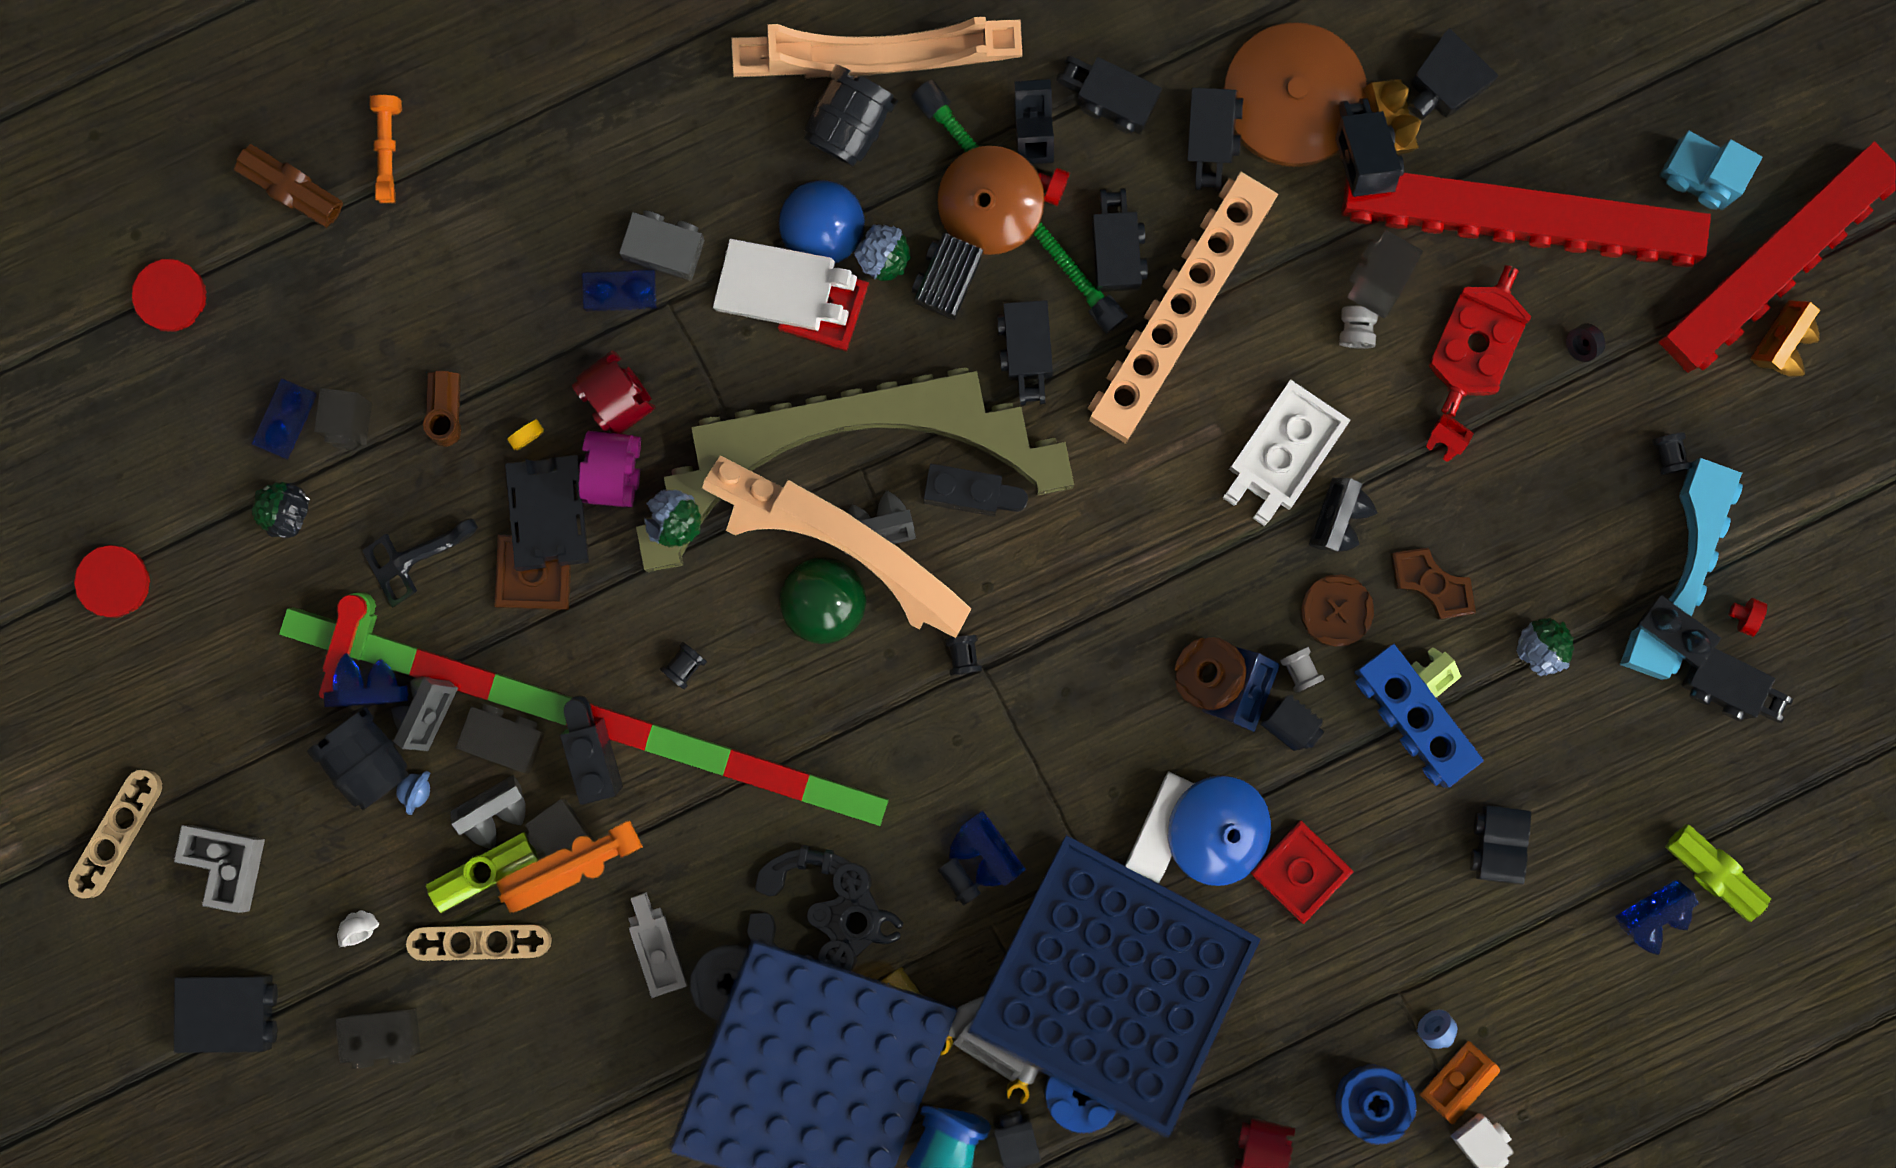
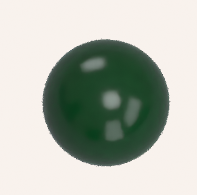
[780,557,866,644]

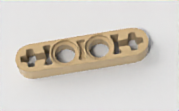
[68,770,162,899]
[406,924,552,961]

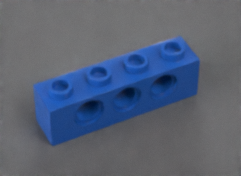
[1354,644,1484,788]

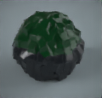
[252,482,310,538]

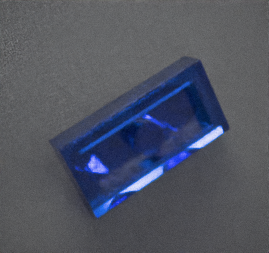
[582,270,657,311]
[252,378,317,460]
[324,653,408,707]
[949,811,1026,886]
[1615,879,1699,955]

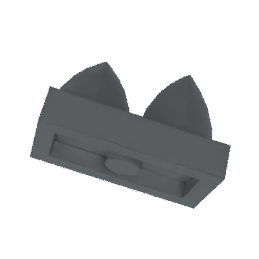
[845,491,916,555]
[391,676,458,751]
[450,774,526,849]

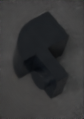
[1014,79,1054,164]

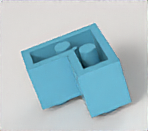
[1659,131,1763,210]

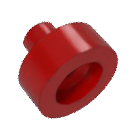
[1038,168,1070,206]
[1729,598,1767,637]

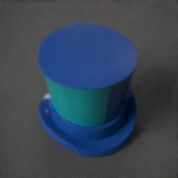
[906,1106,991,1168]

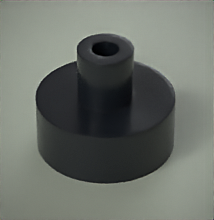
[1566,323,1605,362]

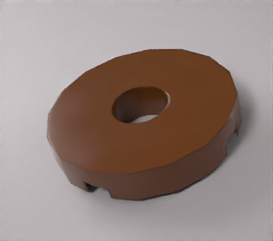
[1175,637,1247,710]

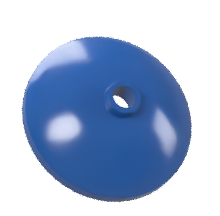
[1168,776,1271,886]

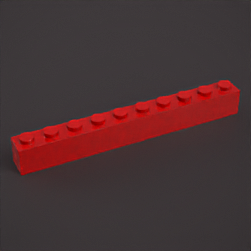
[1341,173,1711,267]

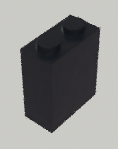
[174,975,278,1053]

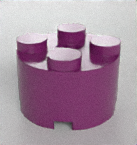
[579,431,641,507]

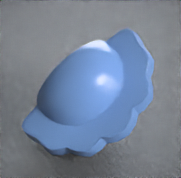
[396,771,431,815]

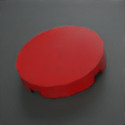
[132,259,206,332]
[74,545,150,618]

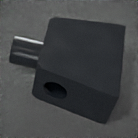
[1408,28,1499,119]

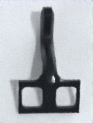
[363,519,478,608]

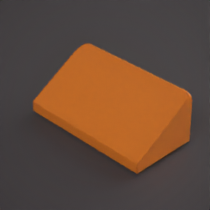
[1420,1041,1500,1124]

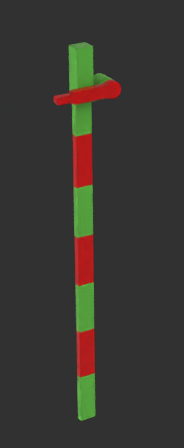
[279,592,889,826]

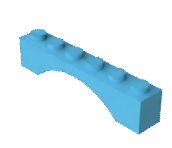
[1620,458,1743,680]

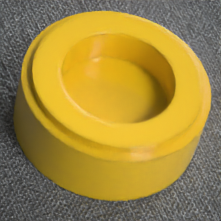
[507,419,544,450]

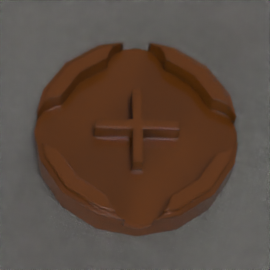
[1300,574,1374,647]

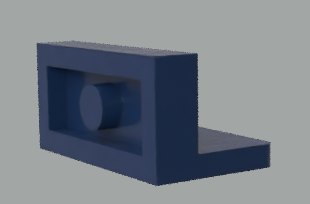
[1202,647,1280,732]

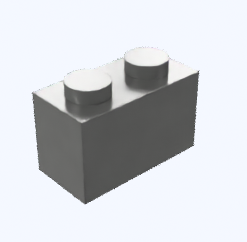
[620,211,705,281]

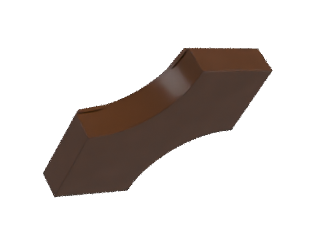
[1391,548,1476,620]

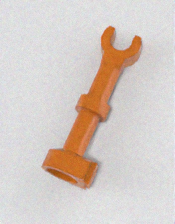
[370,95,402,203]

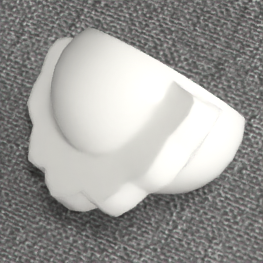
[337,910,379,947]

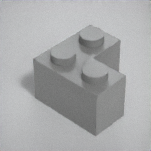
[174,825,265,913]

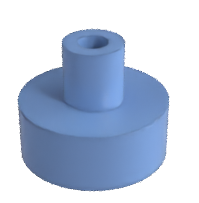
[1417,1010,1458,1049]

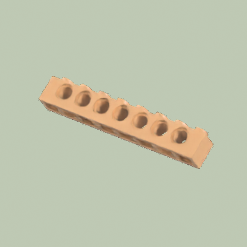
[1088,172,1278,443]

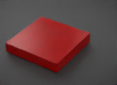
[778,279,869,352]
[1250,820,1354,924]

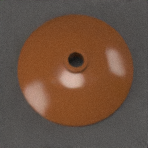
[938,146,1044,255]

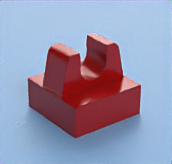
[1427,413,1474,462]

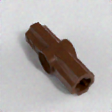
[234,144,343,228]

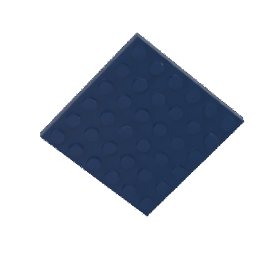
[967,835,1261,1138]
[669,939,958,1168]

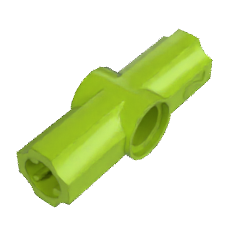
[1665,824,1771,922]
[426,832,539,913]

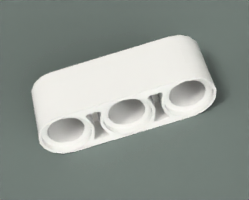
[1125,771,1195,883]

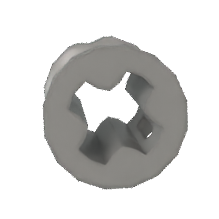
[1280,647,1325,693]

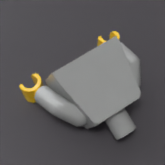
[940,996,1039,1104]

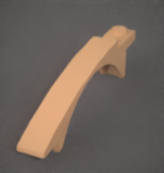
[732,17,1022,78]
[702,455,971,638]

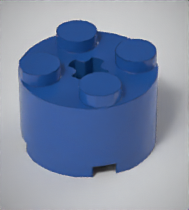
[1335,1064,1416,1144]
[1045,1075,1116,1133]

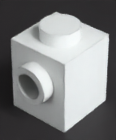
[1450,1113,1513,1168]

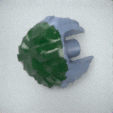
[854,225,911,281]
[644,489,701,547]
[1516,618,1574,676]

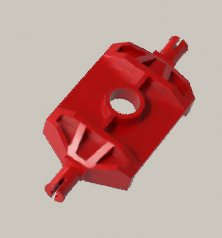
[1429,265,1531,417]

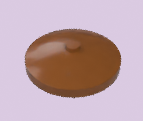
[1224,23,1367,167]

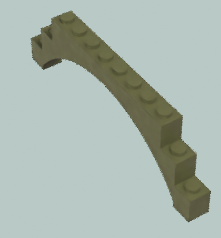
[636,368,1074,573]

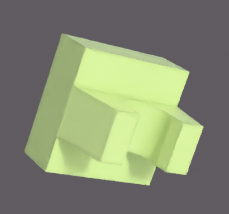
[1411,647,1461,697]

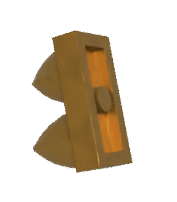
[1364,80,1421,154]
[1750,300,1820,377]

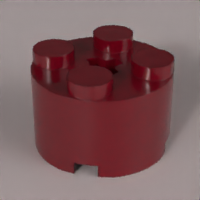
[572,350,656,434]
[1234,1118,1296,1168]

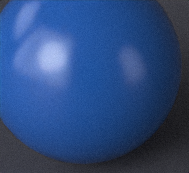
[779,180,865,264]

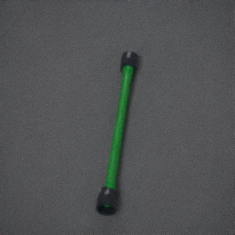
[911,79,1128,334]

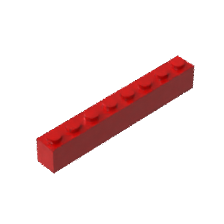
[1658,141,1896,373]

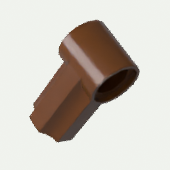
[423,371,462,447]

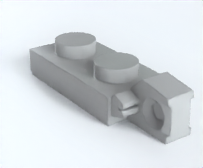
[628,892,688,998]

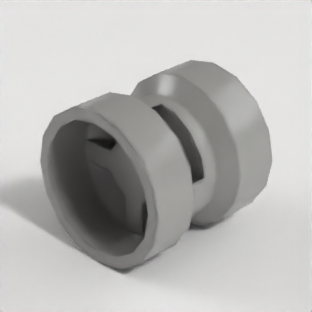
[1339,306,1378,349]

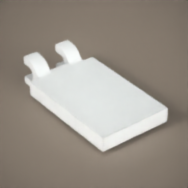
[713,239,857,331]
[1223,380,1350,526]

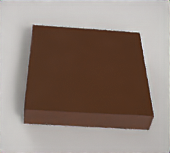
[495,535,571,610]

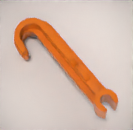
[496,821,643,913]

